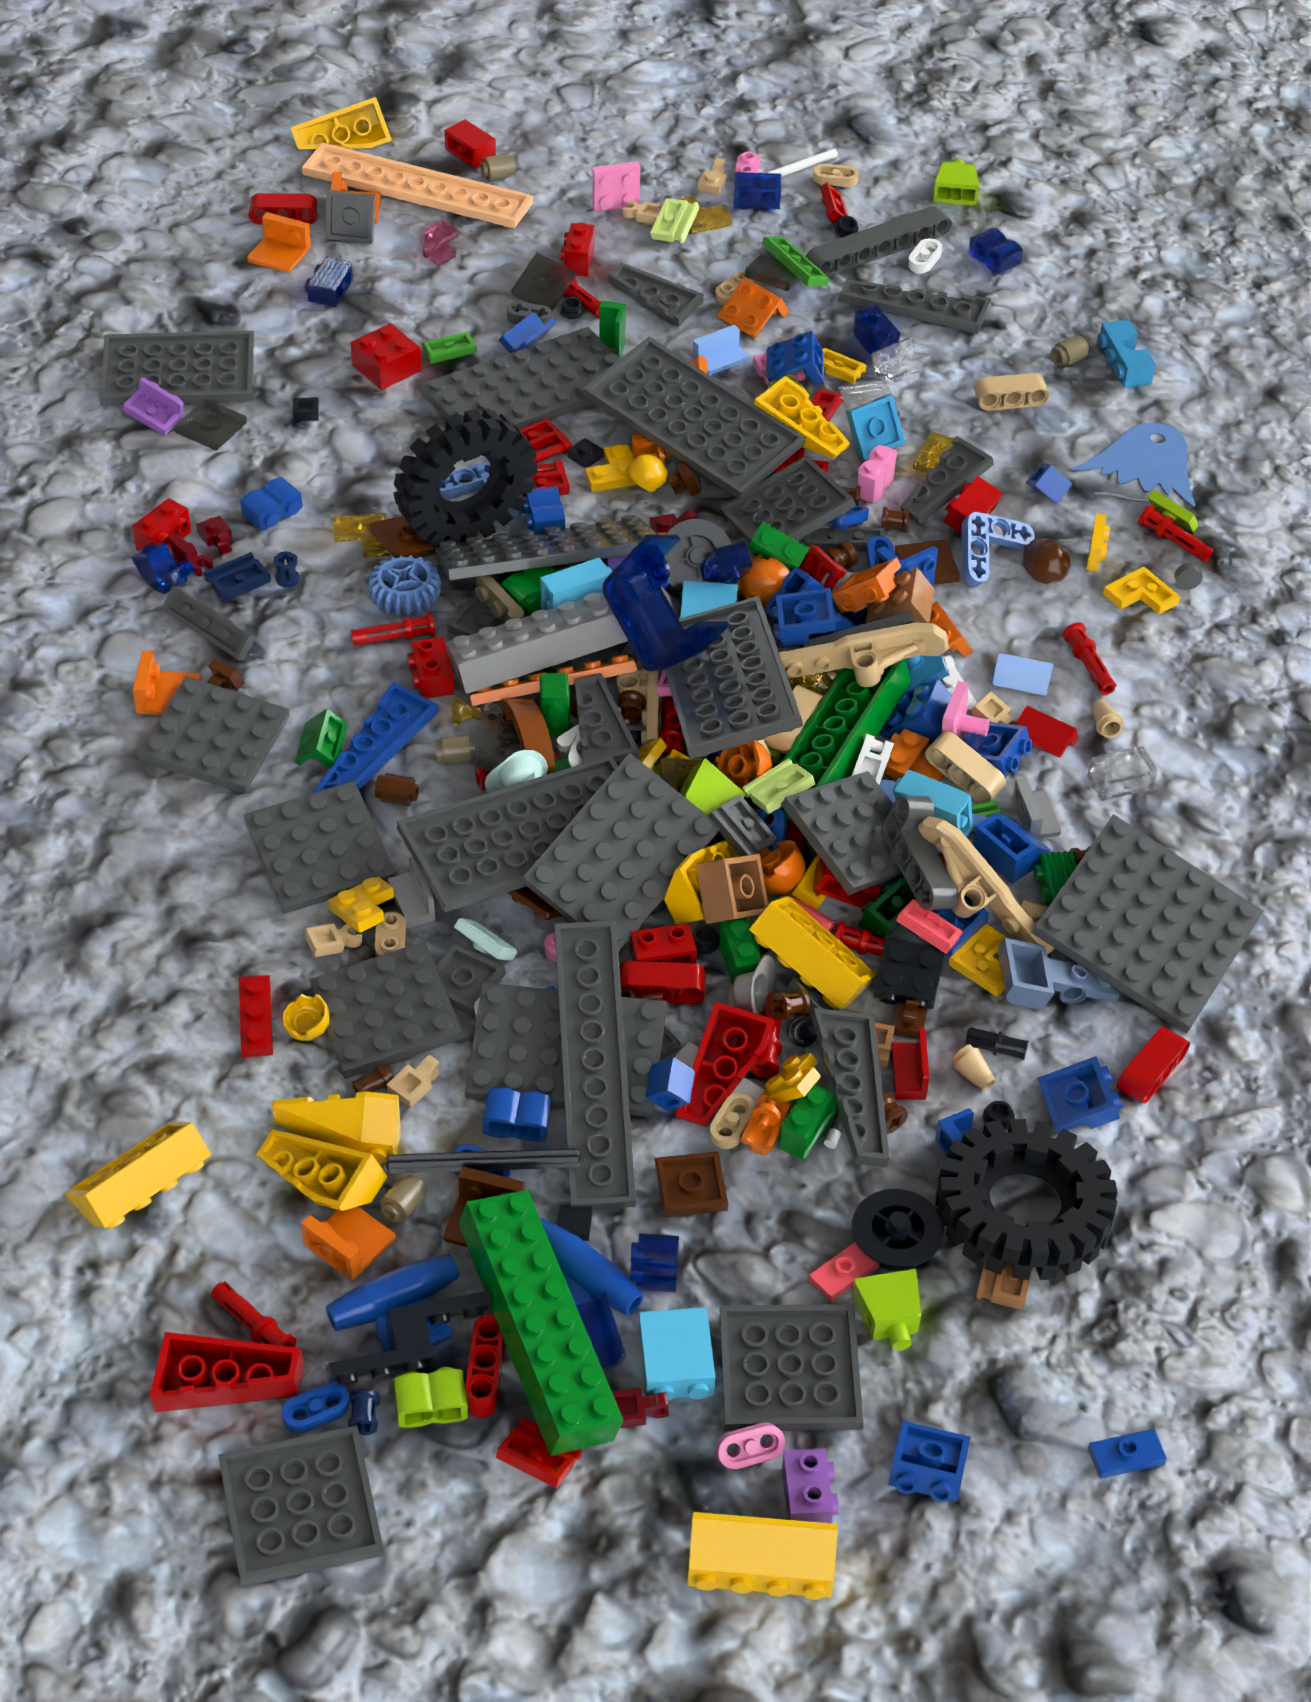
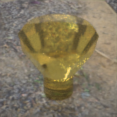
[450,699,481,725]

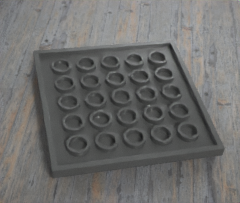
[1031,814,1264,1034]

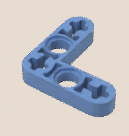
[439,462,522,518]
[962,512,1035,587]

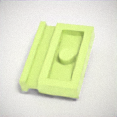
[650,198,699,243]
[742,758,815,814]

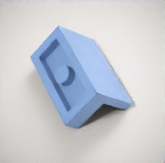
[692,325,749,375]
[992,653,1054,696]

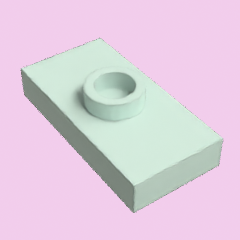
[454,918,517,961]

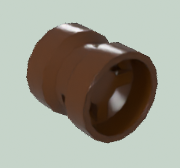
[824,541,858,573]

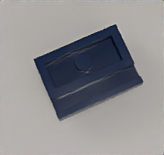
[204,552,271,602]

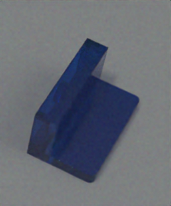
[576,1292,626,1370]

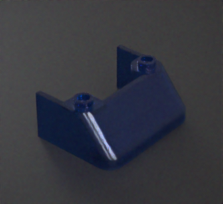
[602,534,730,672]

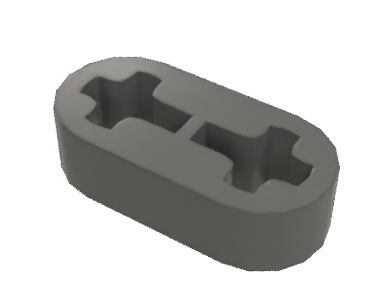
[507,301,552,325]

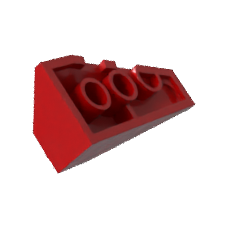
[676,1001,775,1127]

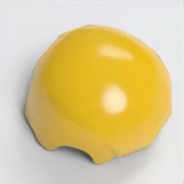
[627,454,668,492]
[282,994,330,1041]

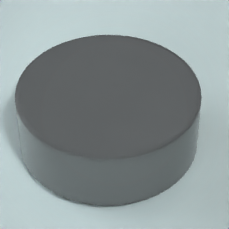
[1174,563,1203,590]

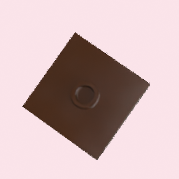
[368,516,438,559]
[895,540,960,585]
[655,1151,728,1217]

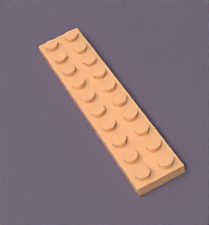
[302,143,533,229]

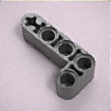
[882,796,958,910]

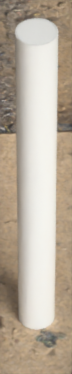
[757,149,838,184]

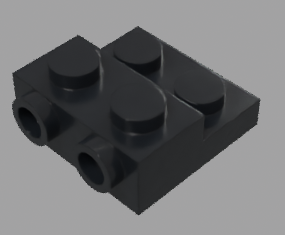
[874,937,945,1009]

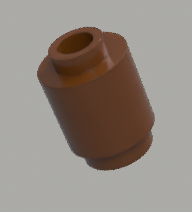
[374,773,419,806]

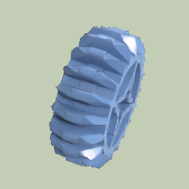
[368,554,441,617]

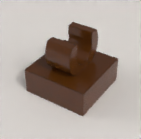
[668,461,700,497]
[208,657,244,691]
[893,1000,927,1039]

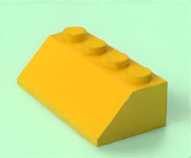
[749,896,877,1010]
[64,1122,211,1229]
[688,1512,838,1600]

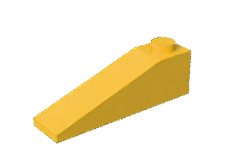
[290,97,392,150]
[754,376,850,459]
[664,840,740,924]
[272,1091,401,1164]
[256,1129,387,1211]

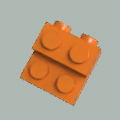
[832,557,901,613]
[879,728,945,782]

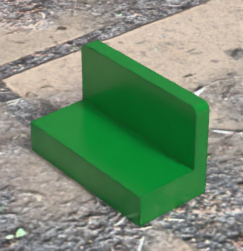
[599,301,626,357]
[294,709,348,769]

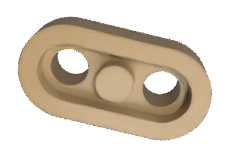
[812,164,859,188]
[715,271,754,306]
[375,912,407,957]
[709,1093,756,1149]

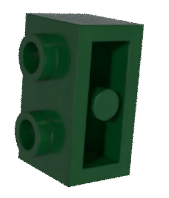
[858,876,918,939]

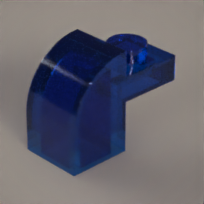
[131,543,195,594]

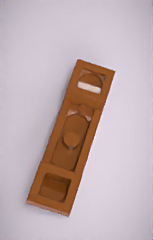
[501,698,556,771]

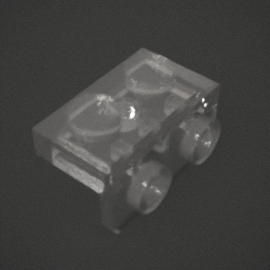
[872,338,932,382]

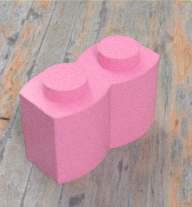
[857,445,897,504]

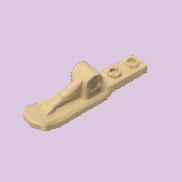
[779,622,949,687]
[616,633,664,746]
[918,816,1055,955]

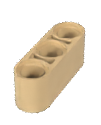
[973,373,1050,411]
[764,685,824,755]
[925,731,1006,804]

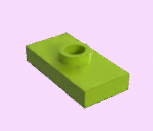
[1147,490,1199,533]

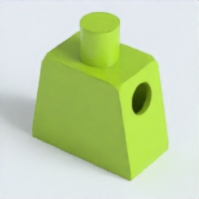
[933,159,979,206]
[679,758,746,816]
[851,1269,921,1351]

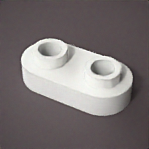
[908,238,942,274]

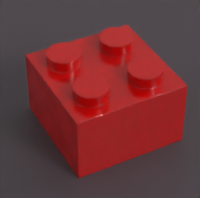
[350,323,421,390]

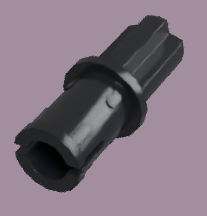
[965,1028,1029,1060]

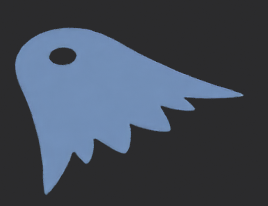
[1071,422,1196,507]

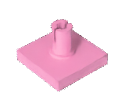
[942,681,990,738]

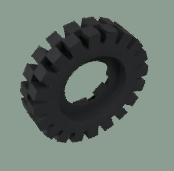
[393,409,538,547]
[935,1119,1118,1280]

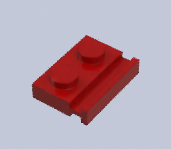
[496,1417,582,1489]

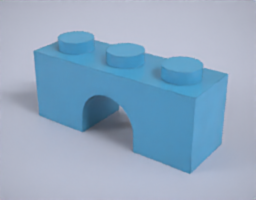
[1097,319,1156,388]

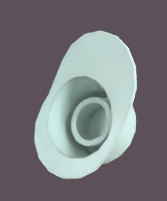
[485,750,548,793]

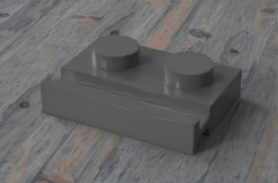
[709,794,777,857]

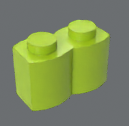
[394,1367,468,1428]

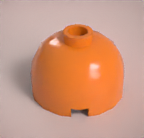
[740,555,790,609]
[714,741,772,790]
[759,840,805,896]

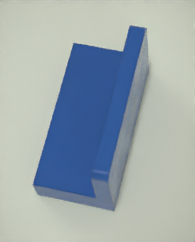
[499,312,557,353]

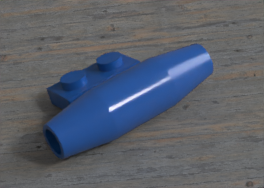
[540,1218,644,1319]
[326,1254,459,1352]

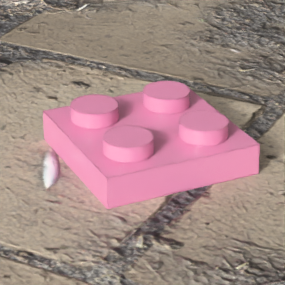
[592,162,640,212]

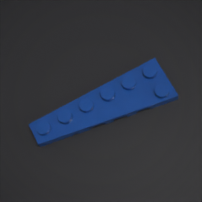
[312,682,439,793]

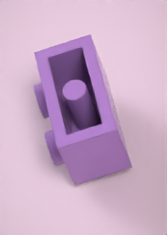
[782,1448,839,1523]

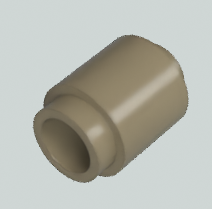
[480,154,516,181]
[1051,335,1089,366]
[435,734,477,766]
[380,1175,427,1222]

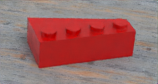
[150,1332,305,1412]

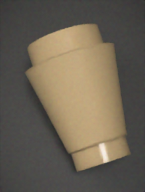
[1091,699,1123,738]
[952,1045,996,1092]

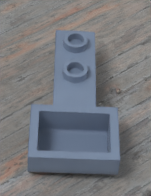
[998,938,1120,1009]

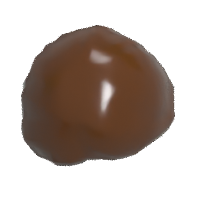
[1023,538,1071,584]

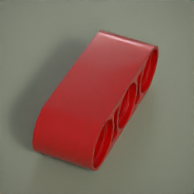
[248,193,318,225]
[619,961,706,1004]
[1116,1026,1190,1104]
[465,1314,505,1418]

